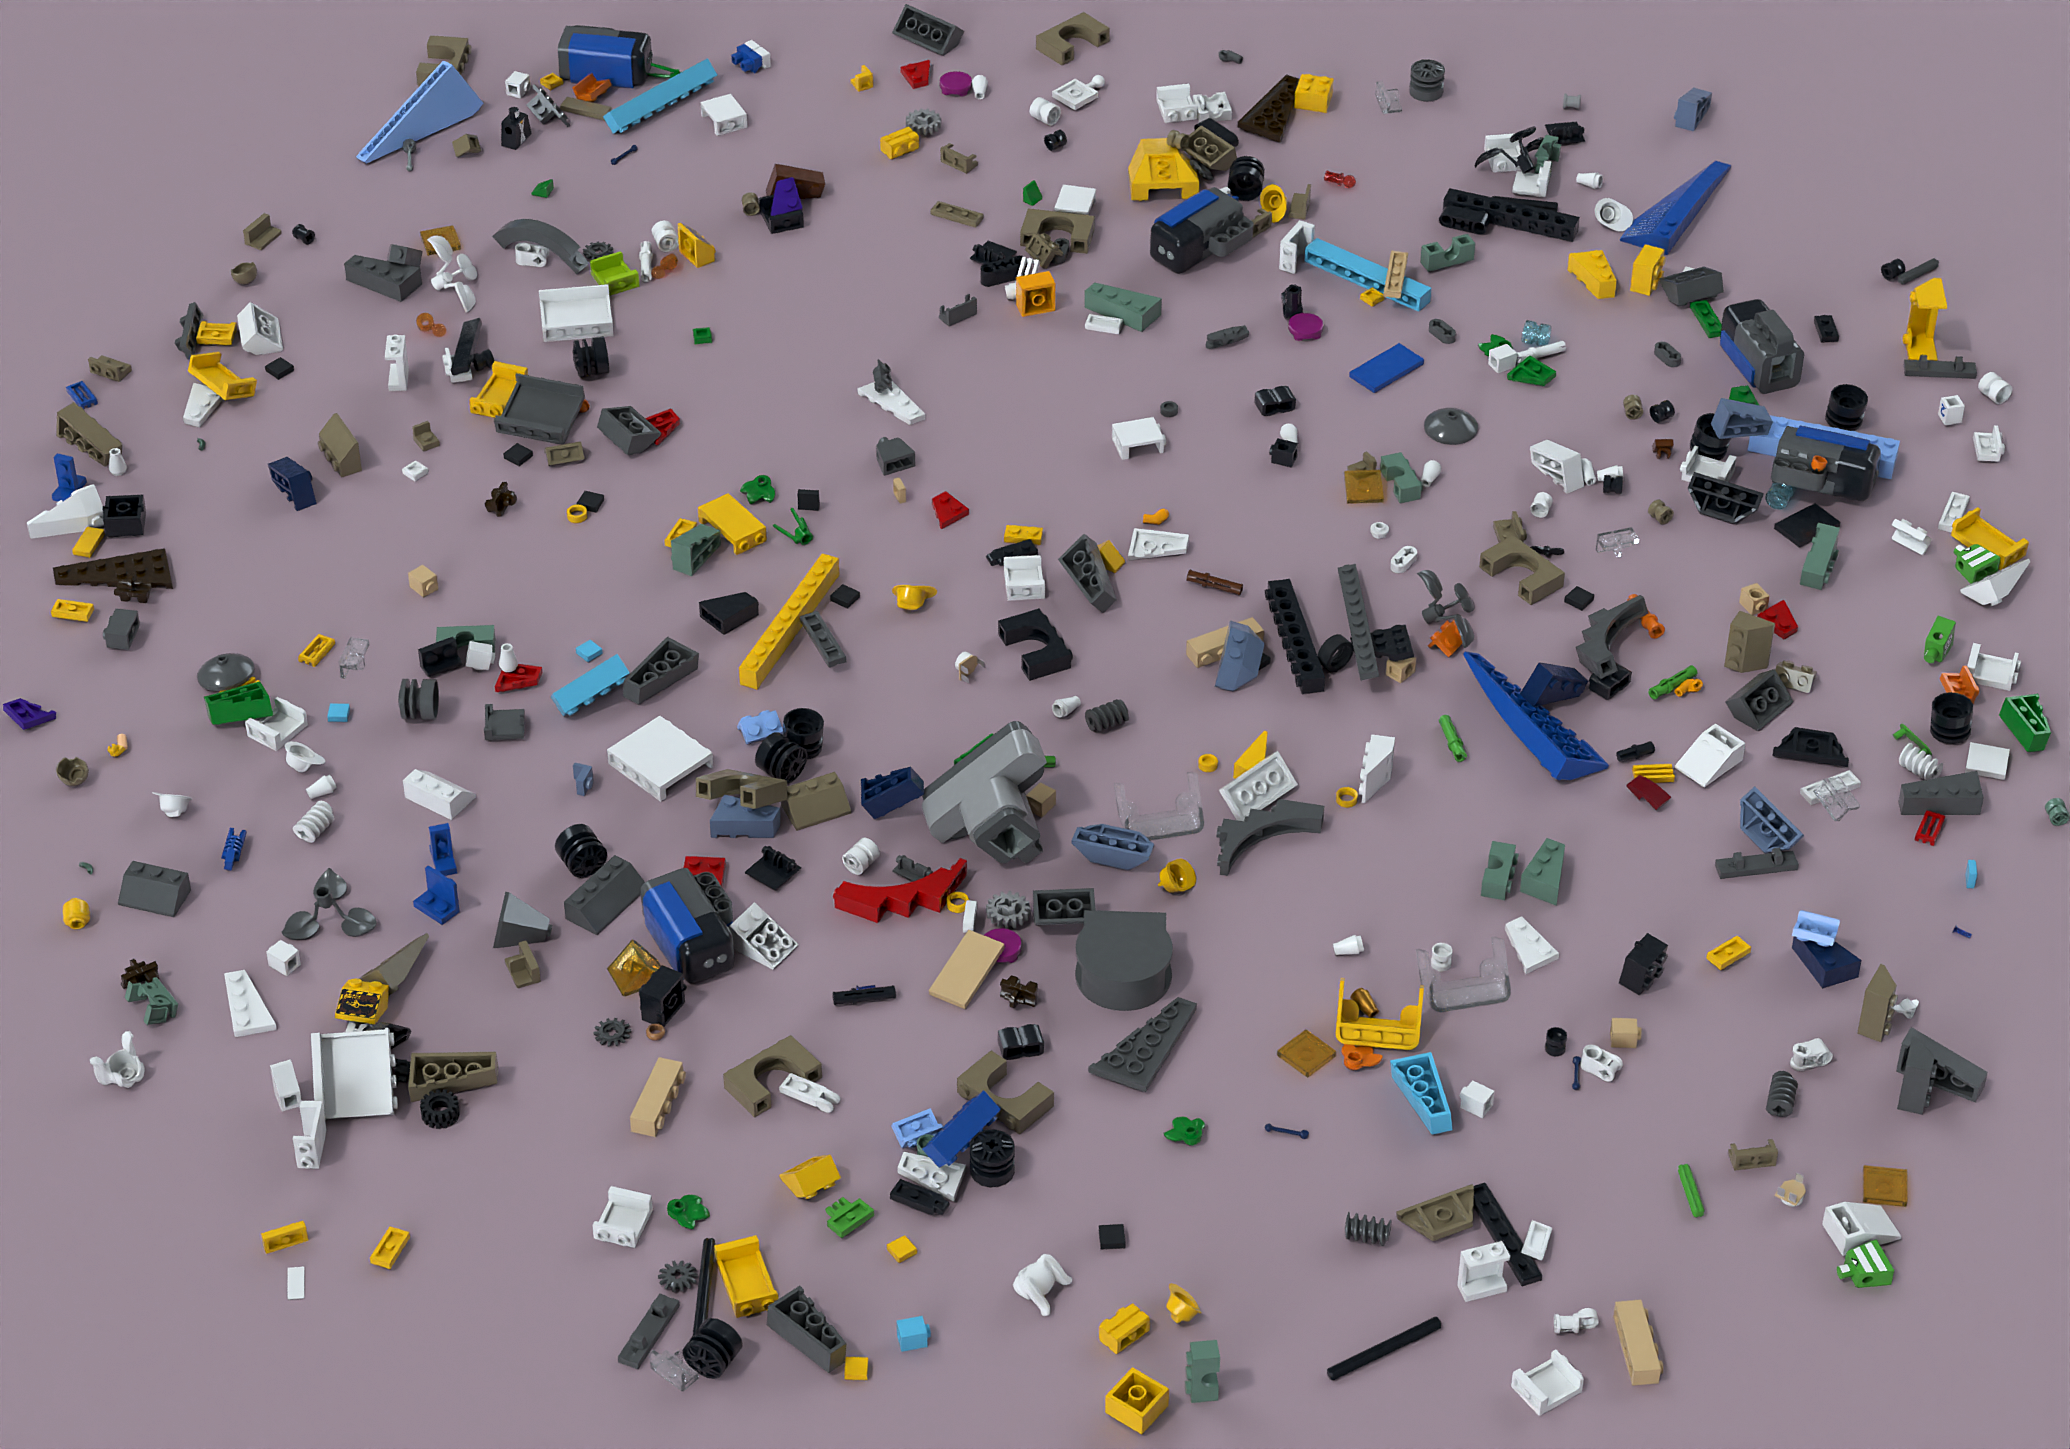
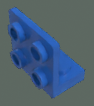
[413,865,460,925]

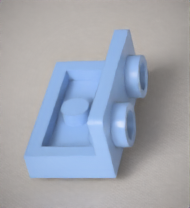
[737,710,783,745]
[1792,910,1840,947]
[891,1108,943,1148]

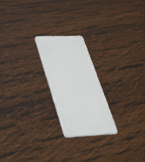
[287,1266,304,1300]

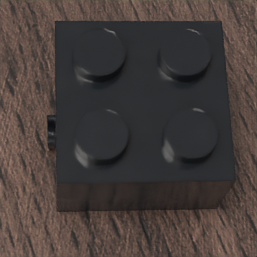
[102,495,146,537]
[1619,933,1668,996]
[639,965,687,1027]

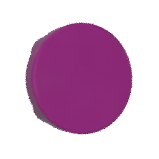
[939,71,972,96]
[1288,313,1323,341]
[984,928,1021,963]

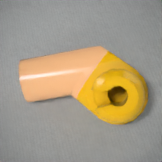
[107,734,128,757]

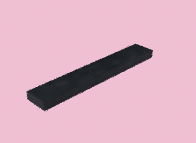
[450,318,482,375]
[1473,1182,1542,1286]

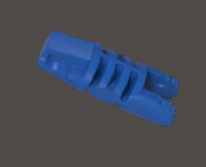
[221,827,247,871]

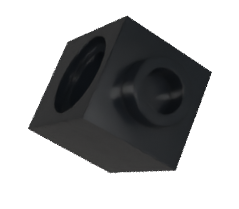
[1269,438,1298,468]

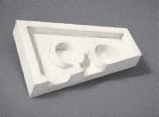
[1128,528,1189,561]
[1505,916,1559,974]

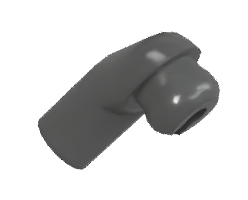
[1219,50,1243,64]

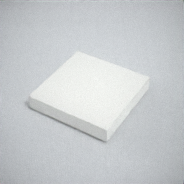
[1965,742,2010,780]

